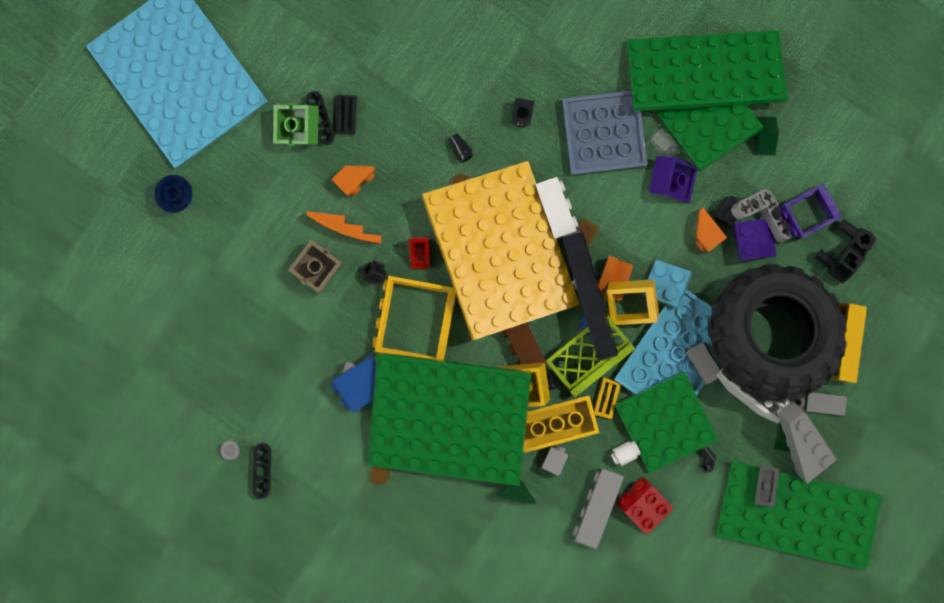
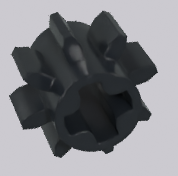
[363,260,386,285]

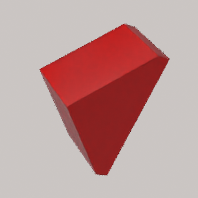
[409,237,430,269]

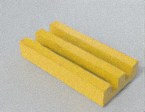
[594,377,621,419]

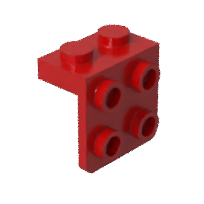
[616,477,673,534]

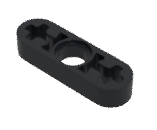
[306,91,335,145]
[253,443,272,499]

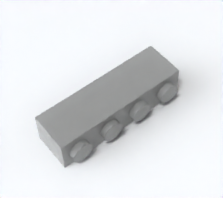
[573,468,624,549]

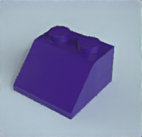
[649,156,697,203]
[733,219,777,262]

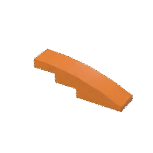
[307,211,382,245]

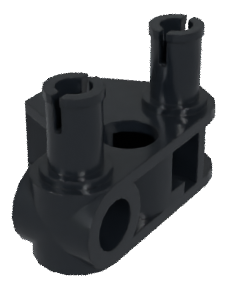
[814,218,877,284]

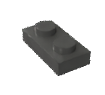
[754,465,780,507]

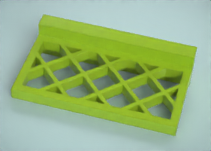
[546,314,635,397]

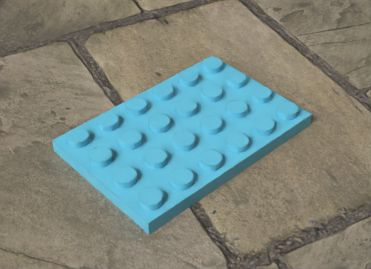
[614,289,719,395]

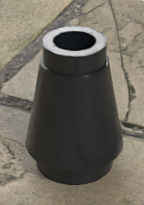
[449,134,474,163]

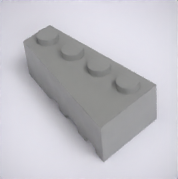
[778,401,837,484]

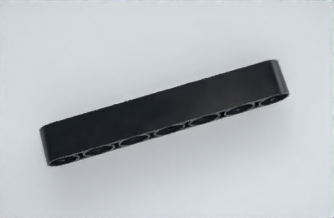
[563,230,618,362]

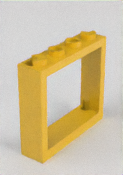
[372,276,456,360]

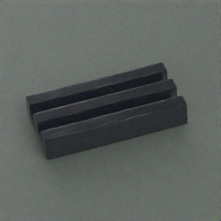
[336,95,357,134]

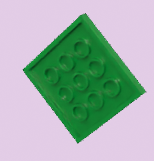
[656,104,763,172]
[615,371,719,474]

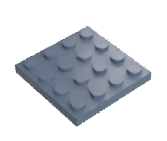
[562,91,647,175]

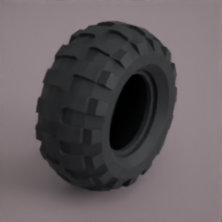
[708,264,847,402]

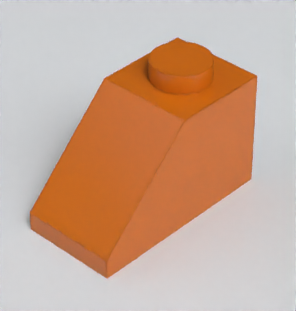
[695,208,727,253]

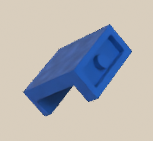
[331,353,376,413]

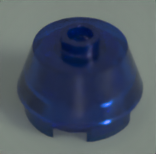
[154,175,193,213]

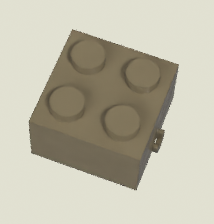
[288,240,343,294]

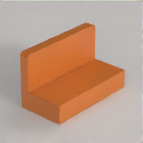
[599,256,634,301]

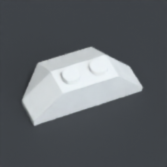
[716,368,789,423]

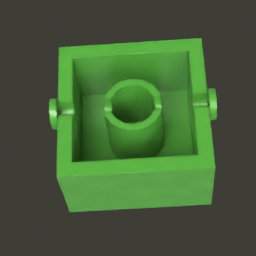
[273,103,318,146]

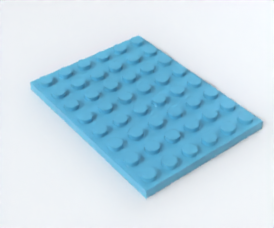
[86,0,268,169]

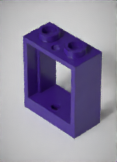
[780,183,842,240]

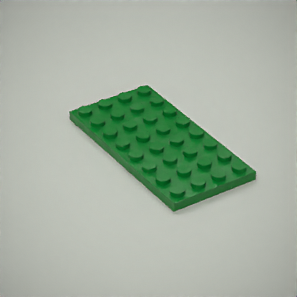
[627,30,788,111]
[715,461,883,571]

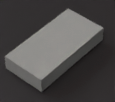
[686,342,720,385]
[806,393,847,416]

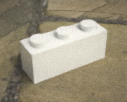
[535,177,578,239]

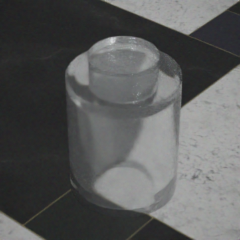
[649,128,678,157]

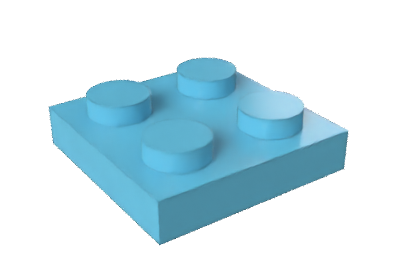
[642,260,692,308]

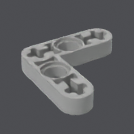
[731,189,792,242]

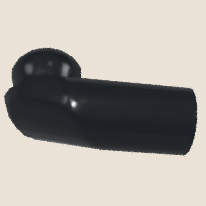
[699,446,716,473]

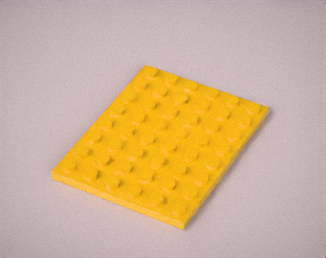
[421,161,580,341]

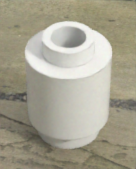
[611,441,641,466]

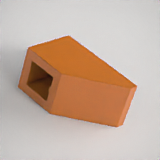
[332,166,376,197]

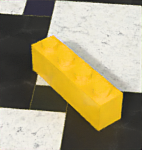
[830,303,867,383]

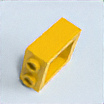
[604,279,659,325]

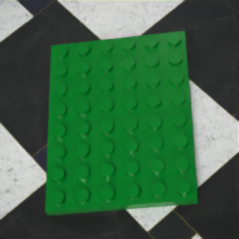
[368,352,532,486]

